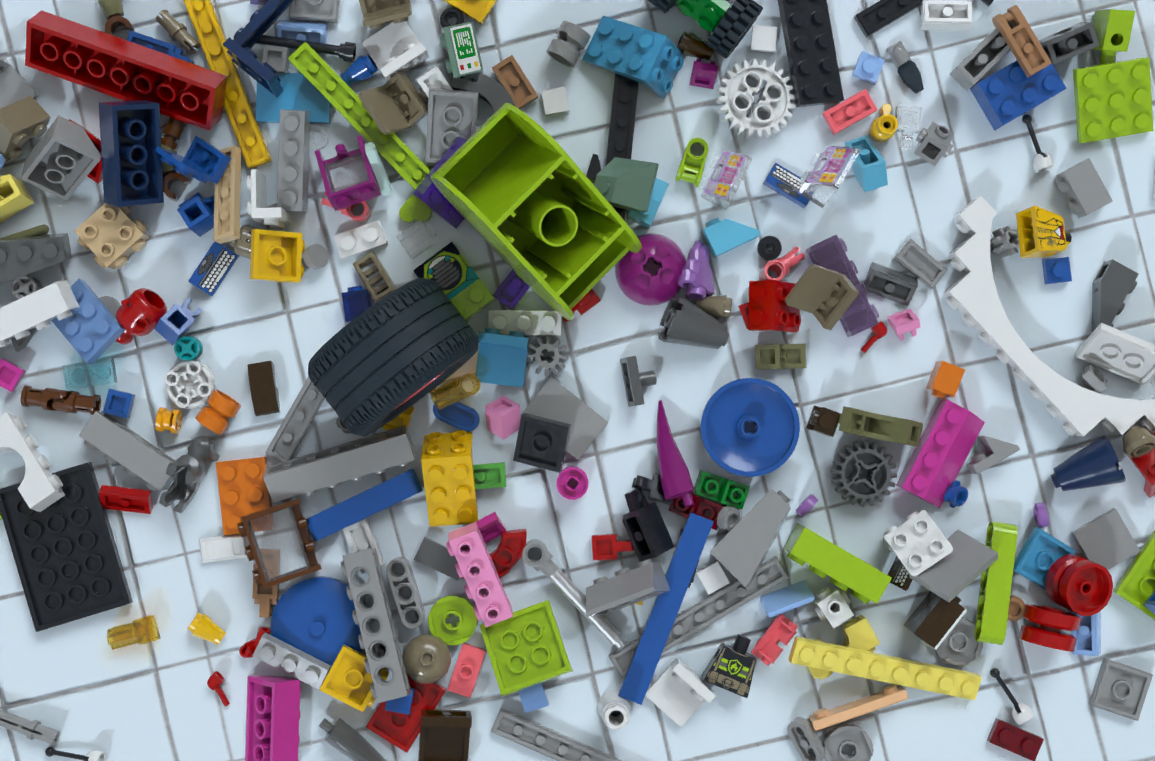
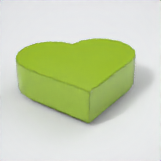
[399,194,432,223]

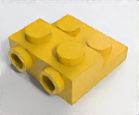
[250,229,305,283]
[319,644,389,712]

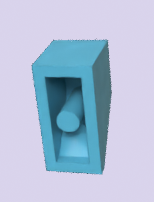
[845,135,888,192]
[627,178,669,229]
[702,218,761,258]

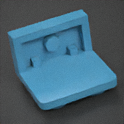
[475,328,529,387]

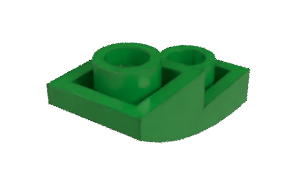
[694,470,750,510]

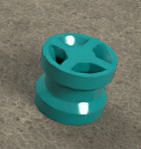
[174,336,203,361]

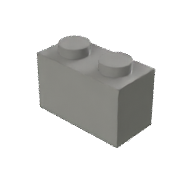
[1056,158,1113,218]

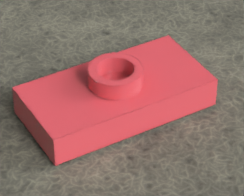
[447,643,486,698]

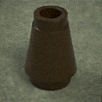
[677,31,714,61]

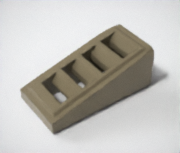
[353,251,397,303]

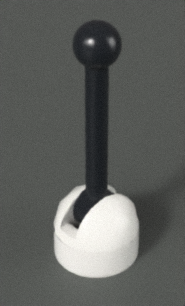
[1022,114,1055,173]
[990,668,1034,725]
[45,747,106,761]

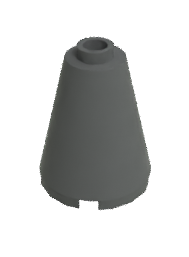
[658,294,729,349]

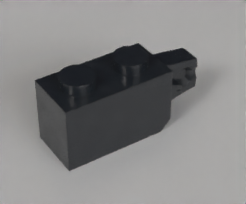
[622,488,675,562]

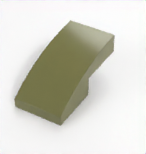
[755,344,807,369]

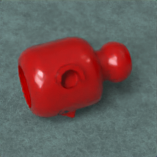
[116,288,167,345]

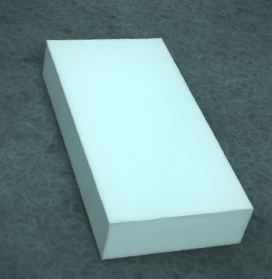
[364,141,392,196]

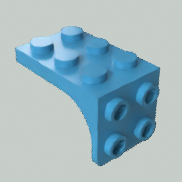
[582,16,684,99]

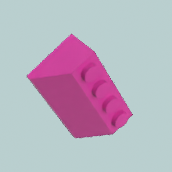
[896,399,985,509]
[245,675,301,761]

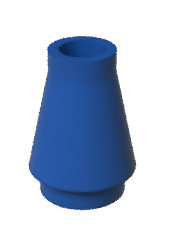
[340,54,378,87]

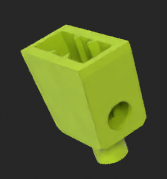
[1092,9,1135,65]

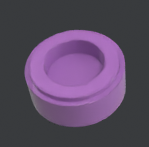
[796,494,819,518]
[1033,502,1049,528]

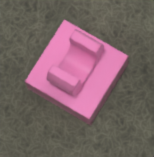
[887,309,921,341]

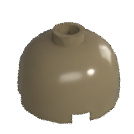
[402,634,451,684]

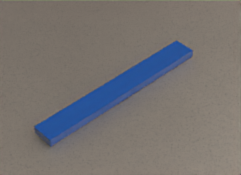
[618,512,714,705]

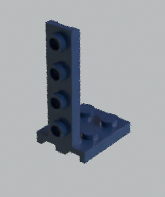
[223,0,294,98]

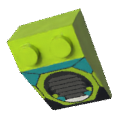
[413,242,495,321]

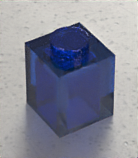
[341,286,371,323]

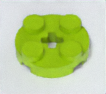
[428,595,478,645]

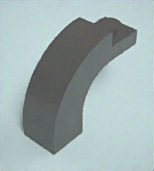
[451,73,515,113]

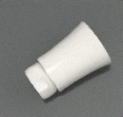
[598,690,632,730]

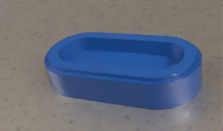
[433,397,480,432]

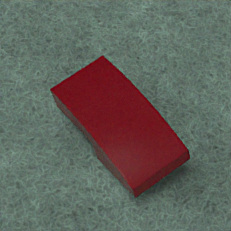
[668,494,723,530]

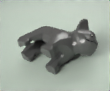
[159,436,220,513]

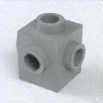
[914,122,954,166]

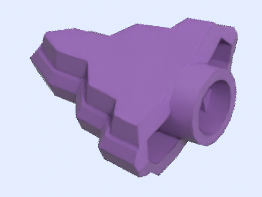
[678,240,714,300]

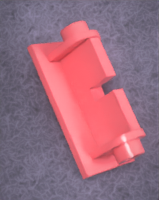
[751,614,798,666]

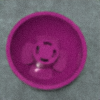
[615,233,686,306]

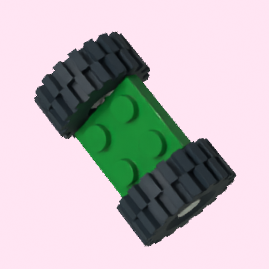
[648,0,763,59]

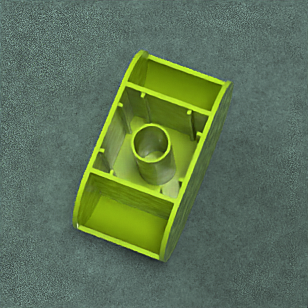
[431,103,642,321]

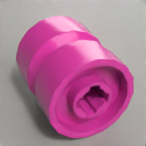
[557,466,588,500]

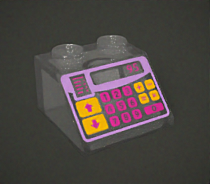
[797,145,861,208]
[699,149,753,209]

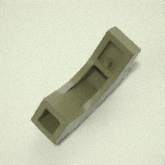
[839,406,923,447]

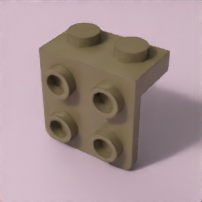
[359,0,412,29]
[358,70,428,135]
[785,264,860,331]

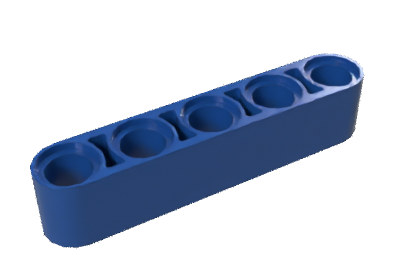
[306,468,424,542]

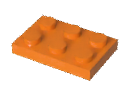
[216,457,274,535]

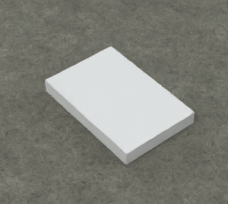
[1075,323,1155,385]

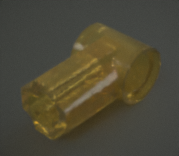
[429,374,481,411]
[107,614,161,650]

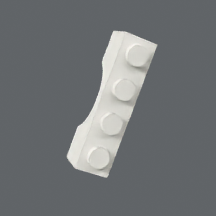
[0,412,65,512]

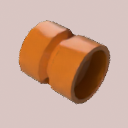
[195,389,242,435]

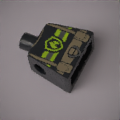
[702,634,756,698]

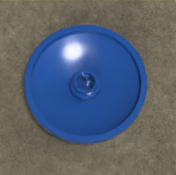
[700,378,800,477]
[271,576,370,672]

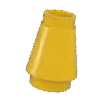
[187,612,226,645]

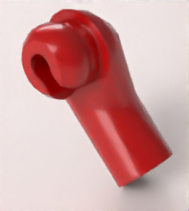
[239,627,271,658]

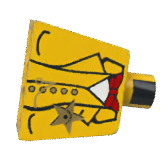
[1016,206,1072,258]

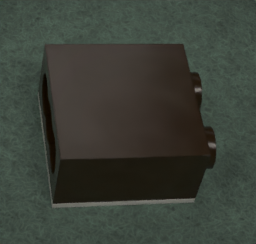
[903,591,967,650]

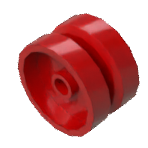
[1045,554,1113,616]
[1019,604,1081,652]

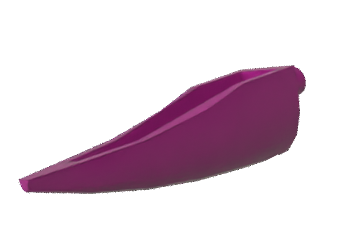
[657,400,695,507]

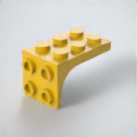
[421,430,479,527]

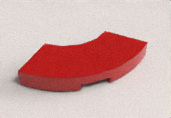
[490,529,527,578]

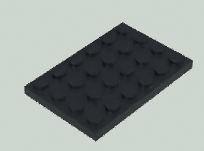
[0,462,133,632]

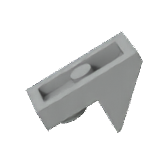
[967,436,1020,474]

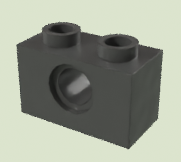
[1039,22,1100,65]

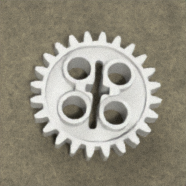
[716,59,796,139]

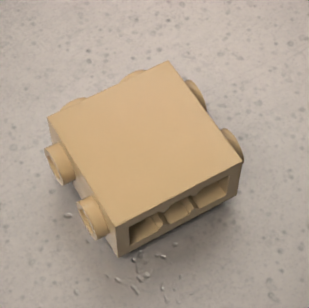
[74,203,150,270]

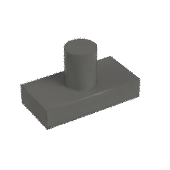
[620,356,657,407]

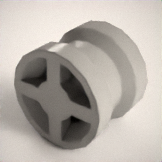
[11,276,43,299]

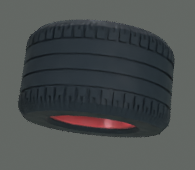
[308,278,479,437]

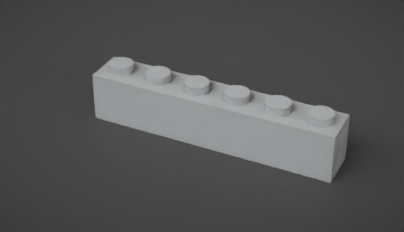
[263,425,415,503]

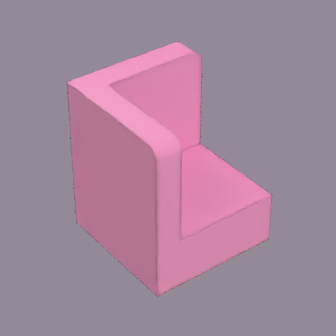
[485,395,521,440]

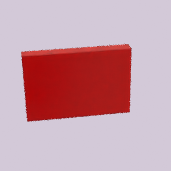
[366,675,447,753]

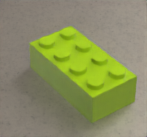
[783,523,892,604]

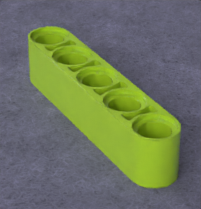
[974,521,1018,645]

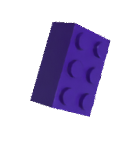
[412,137,467,229]

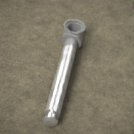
[522,539,627,651]

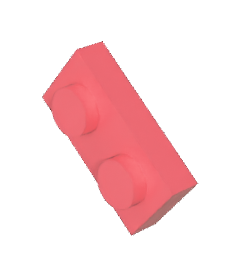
[822,89,878,135]

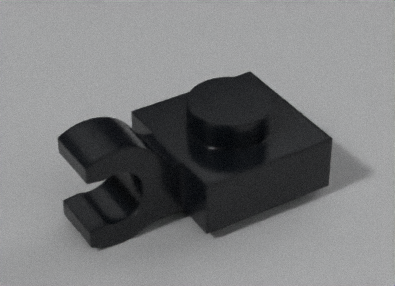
[632,473,674,505]

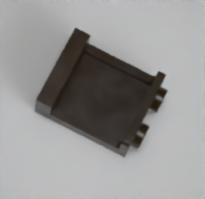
[418,709,472,761]

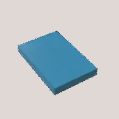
[256,73,331,124]

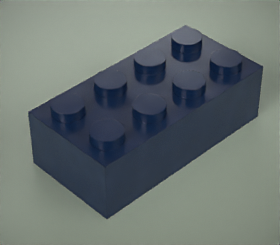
[98,100,164,207]

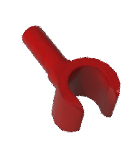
[860,321,887,353]
[207,671,230,706]

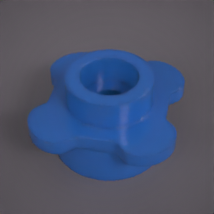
[944,480,968,508]

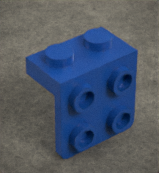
[155,136,231,184]

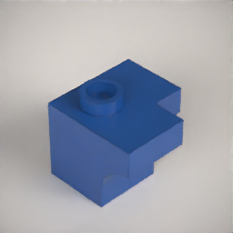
[177,192,214,237]

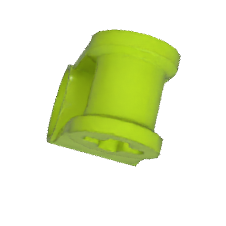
[675,137,709,187]

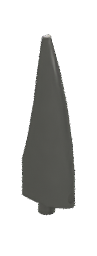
[319,718,386,761]

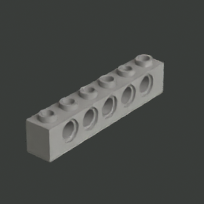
[341,548,411,703]

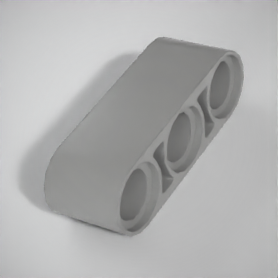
[386,557,425,629]

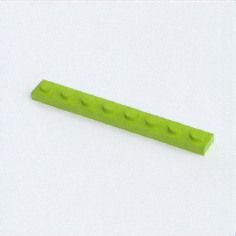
[288,42,430,190]

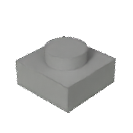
[262,45,290,73]
[1082,363,1108,393]

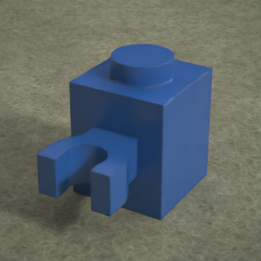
[155,297,202,345]

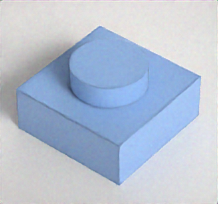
[852,51,885,85]

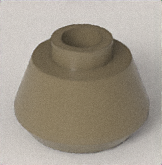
[1122,426,1155,458]

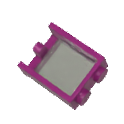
[315,135,381,211]

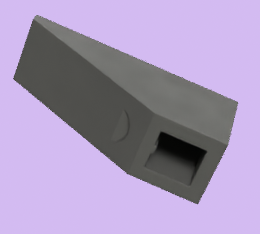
[1092,259,1139,332]

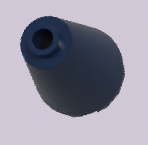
[1050,436,1126,491]

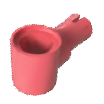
[321,191,371,222]
[759,246,805,281]

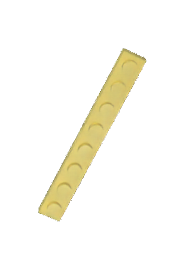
[788,636,982,700]

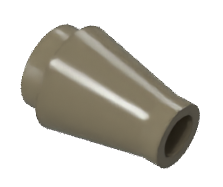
[696,295,732,319]

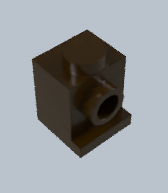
[806,405,841,437]

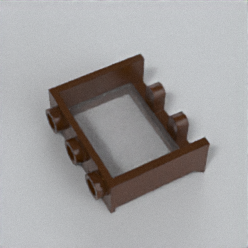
[237,498,322,589]

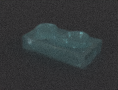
[62,358,117,390]

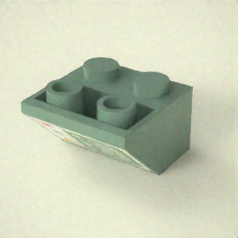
[439,21,483,78]

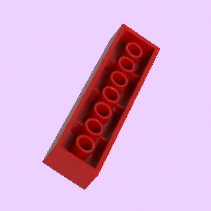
[25,10,227,131]

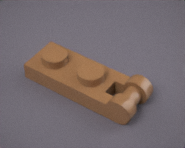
[992,5,1052,78]

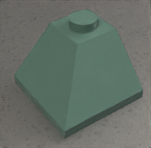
[594,157,659,212]

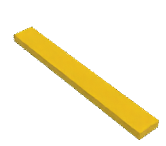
[184,0,272,169]

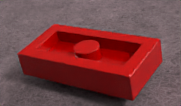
[99,485,153,514]

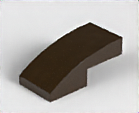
[247,360,280,416]

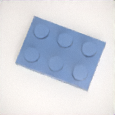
[51,279,125,365]

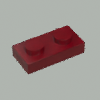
[987,718,1044,761]

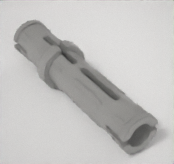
[0,710,60,746]

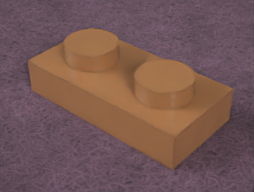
[492,55,538,109]

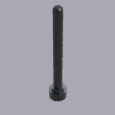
[256,35,356,63]

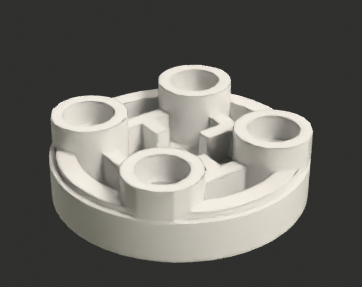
[164,360,216,409]

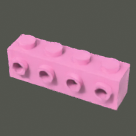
[446,522,513,627]

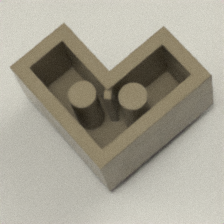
[0,96,50,162]

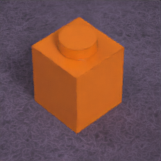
[926,361,965,400]

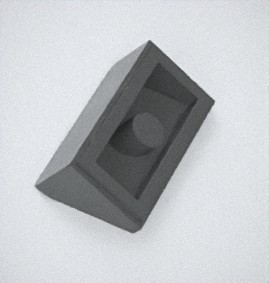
[862,262,918,306]

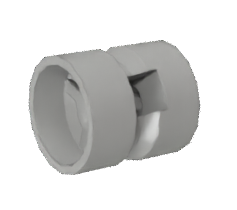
[546,21,590,67]

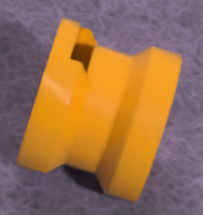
[155,407,182,434]

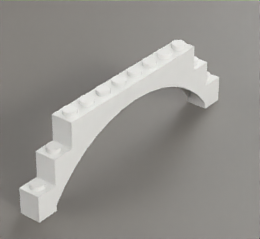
[943,195,1155,437]

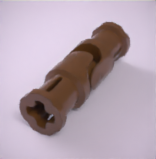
[20,386,101,415]

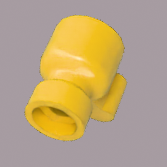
[869,104,898,142]

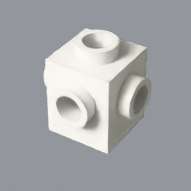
[814,587,854,629]

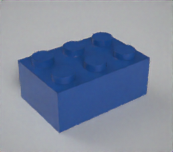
[970,60,1067,131]

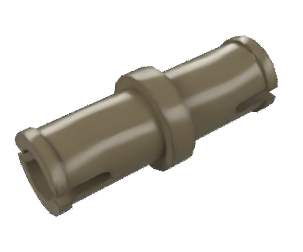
[155,10,200,55]

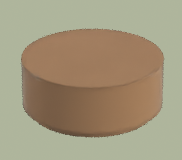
[1008,595,1025,621]

